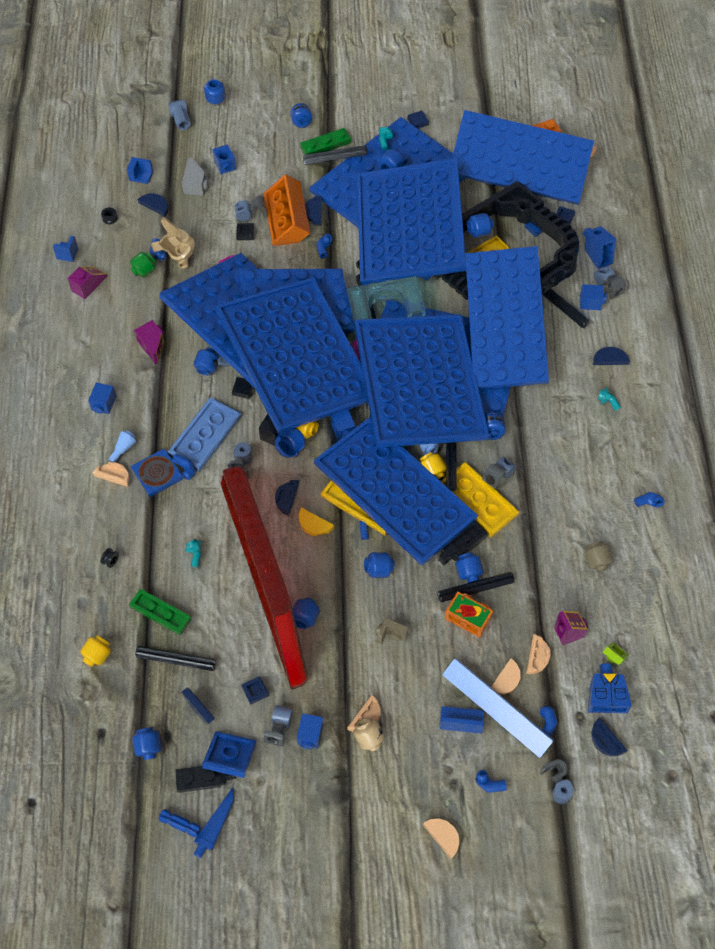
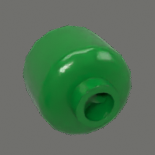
[129,251,156,278]

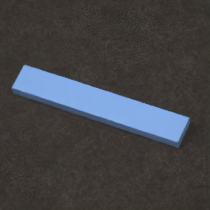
[443,658,554,758]

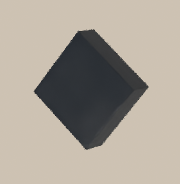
[236,223,254,240]
[232,377,254,399]

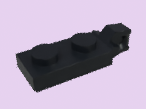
[438,521,488,566]
[175,766,237,793]

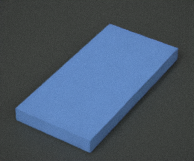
[168,397,242,472]

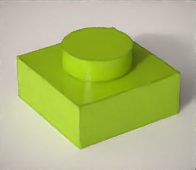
[602,642,630,665]

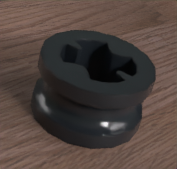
[101,207,118,225]
[100,548,119,568]

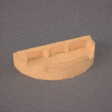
[93,462,130,487]
[526,634,551,674]
[491,658,521,695]
[348,695,381,732]
[423,818,459,860]

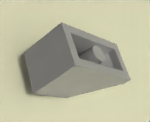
[182,158,208,196]

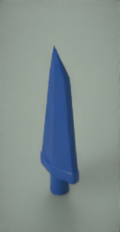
[193,788,233,858]

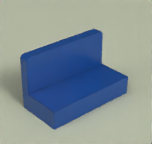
[440,706,484,734]

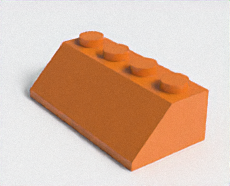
[263,174,310,246]

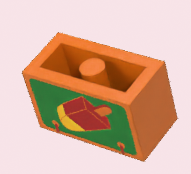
[445,592,493,638]

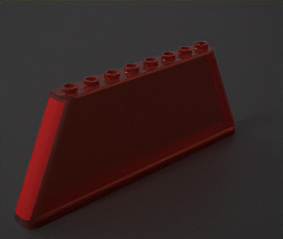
[219,467,308,690]

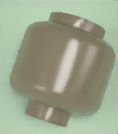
[584,541,613,572]

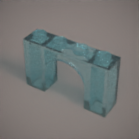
[347,276,426,330]

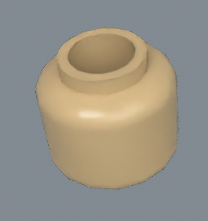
[353,718,385,751]

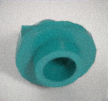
[378,127,393,150]
[598,386,621,411]
[185,539,202,568]

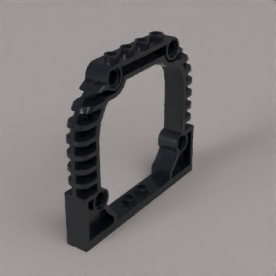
[434,181,579,300]

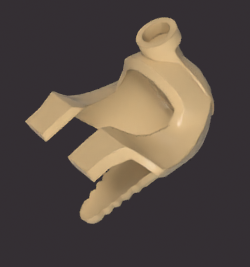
[151,217,195,269]

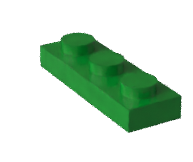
[300,128,351,155]
[129,589,192,636]

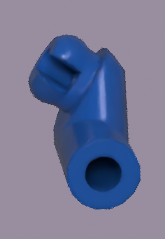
[316,234,332,259]
[150,238,166,260]
[172,454,196,480]
[634,492,665,508]
[539,706,558,736]
[476,770,507,793]

